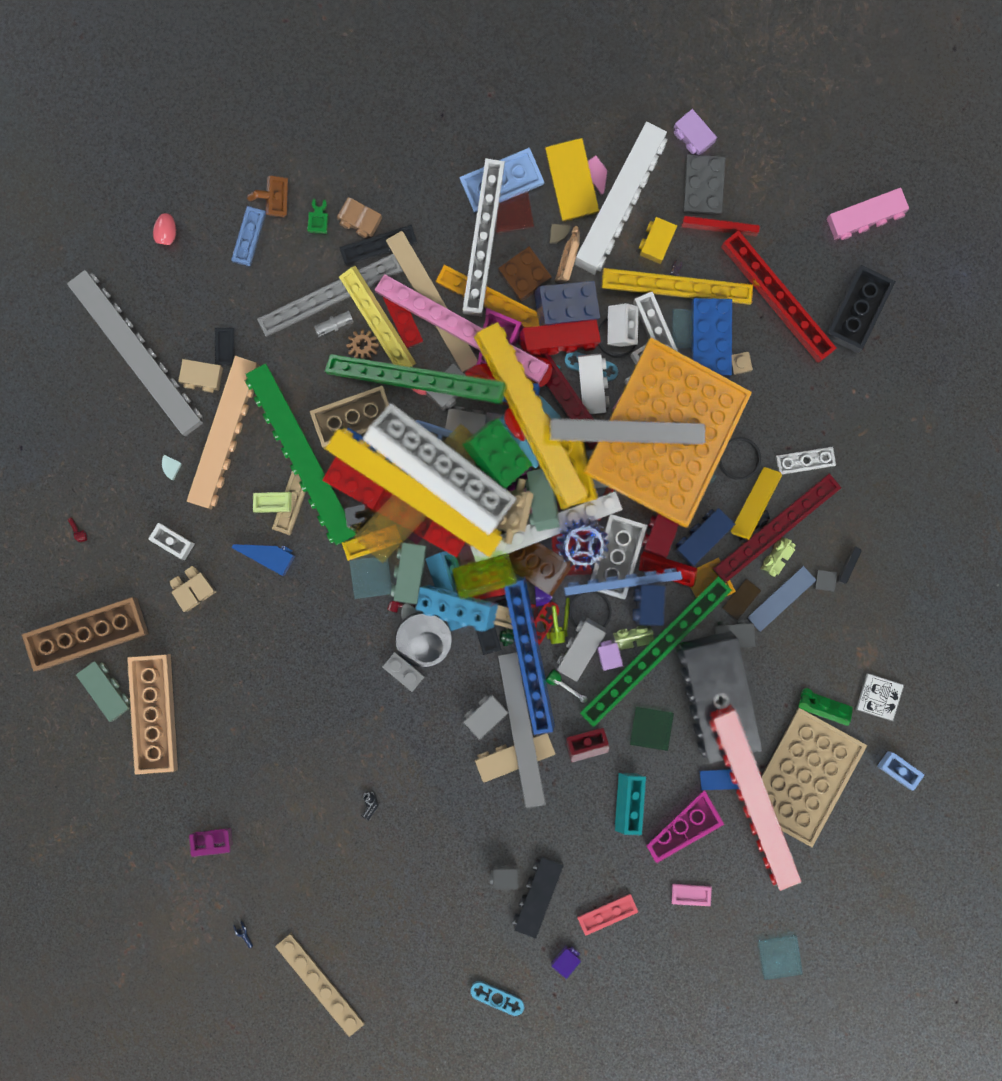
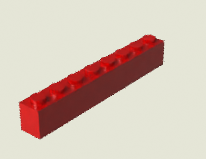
[721,230,836,363]

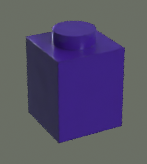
[551,946,581,979]

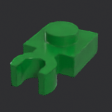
[307,199,329,234]

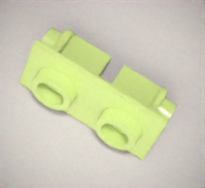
[761,537,796,577]
[613,625,654,650]

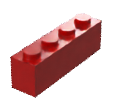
[519,320,601,356]

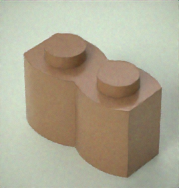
[337,197,382,238]

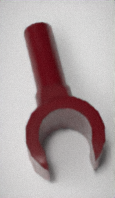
[68,518,87,542]
[387,601,415,613]

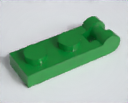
[799,688,853,726]

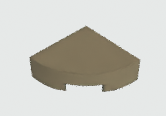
[550,224,571,244]

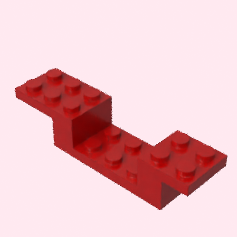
[322,456,466,558]

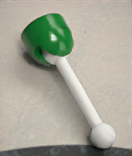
[546,669,587,703]

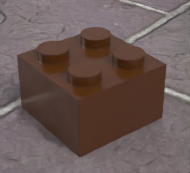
[498,246,552,303]

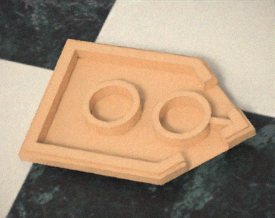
[555,226,580,284]

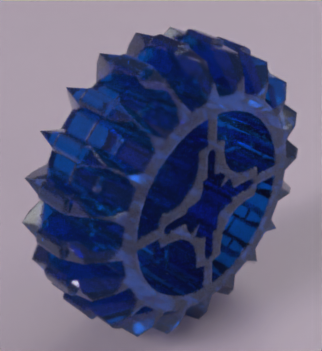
[556,518,609,571]

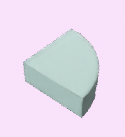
[162,455,182,481]

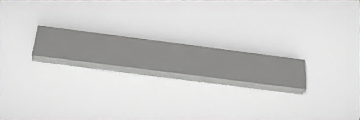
[257,254,403,337]
[550,419,705,444]
[498,652,546,808]

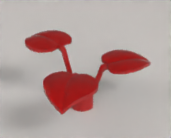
[465,356,552,441]

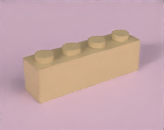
[475,733,555,783]

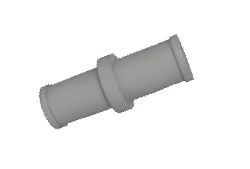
[314,310,354,337]

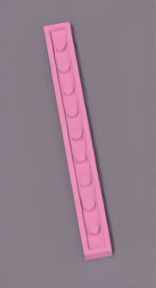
[375,274,549,383]

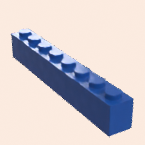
[504,577,555,735]

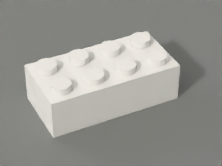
[590,514,647,600]

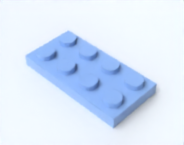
[460,148,544,214]

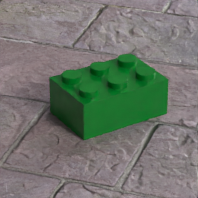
[462,418,533,489]

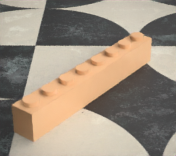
[187,356,259,510]

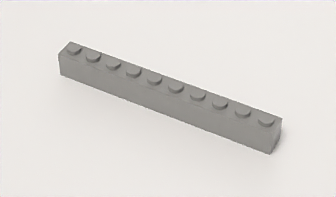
[67,270,203,437]

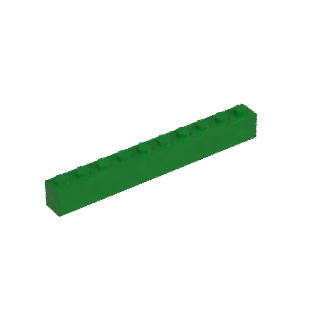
[244,363,357,545]
[580,577,732,727]

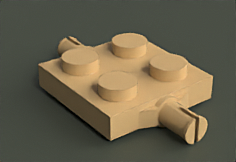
[495,478,533,545]

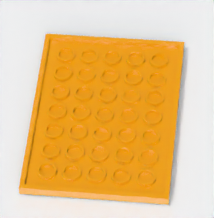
[583,338,752,527]

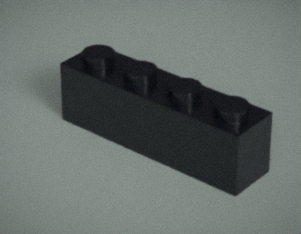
[512,855,564,939]

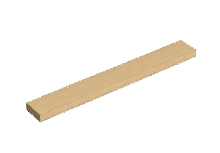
[386,231,478,373]

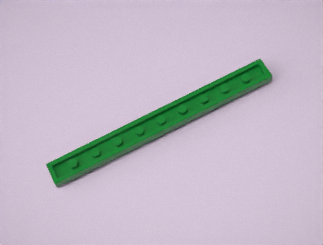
[325,354,507,403]

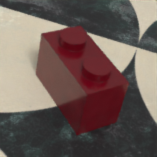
[566,728,609,763]

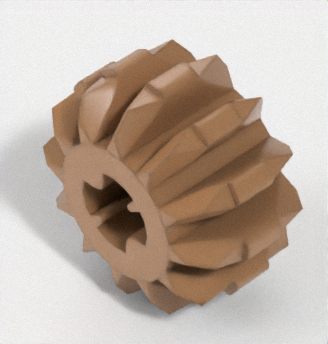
[346,329,379,360]

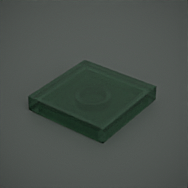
[630,707,674,751]

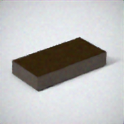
[722,579,761,620]

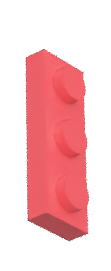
[577,894,638,936]

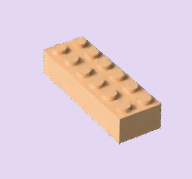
[128,655,178,774]

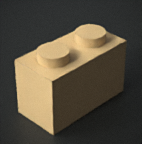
[178,359,223,393]

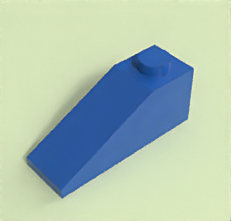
[232,544,295,576]

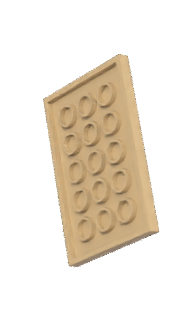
[745,708,867,847]

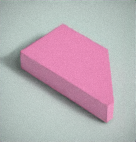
[588,156,607,196]

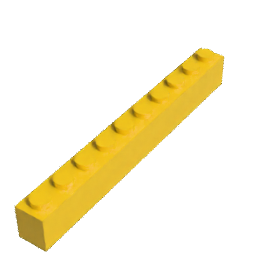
[474,323,588,510]
[325,428,503,558]

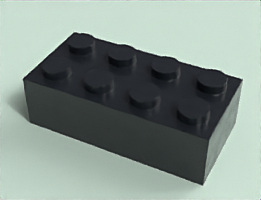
[825,265,896,353]

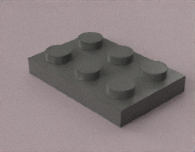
[683,155,725,215]

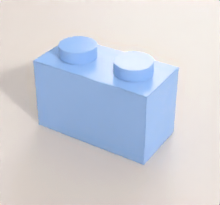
[877,751,924,791]

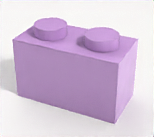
[673,109,717,155]
[597,640,623,670]

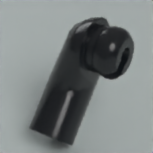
[361,791,379,821]

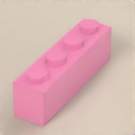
[827,188,909,240]

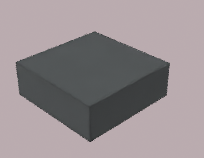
[815,570,837,592]

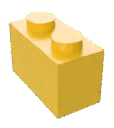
[639,217,677,264]

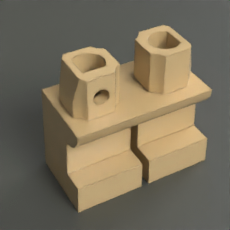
[169,566,217,612]

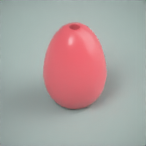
[153,213,176,245]

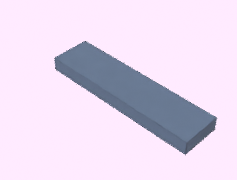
[746,566,816,632]

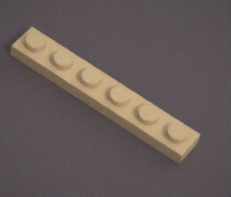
[275,933,365,1037]

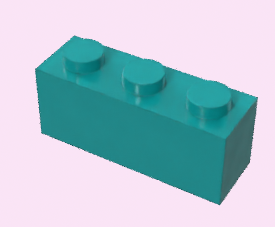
[615,773,646,835]

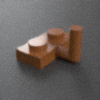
[247,176,288,217]

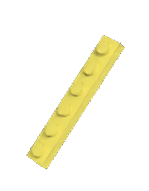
[339,266,416,367]

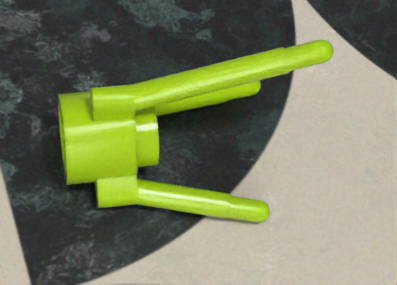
[539,597,570,644]

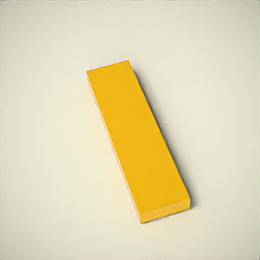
[731,467,782,540]

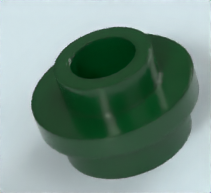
[499,627,514,646]

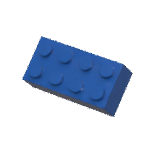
[691,298,732,378]

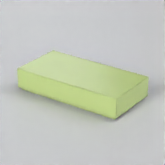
[253,492,292,513]

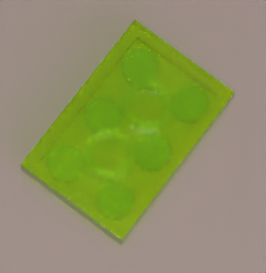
[452,553,517,600]

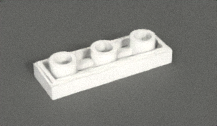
[775,447,836,474]

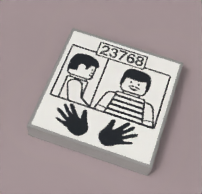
[855,673,904,721]

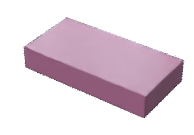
[671,884,712,906]

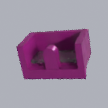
[189,828,233,857]

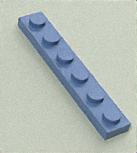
[564,568,682,596]

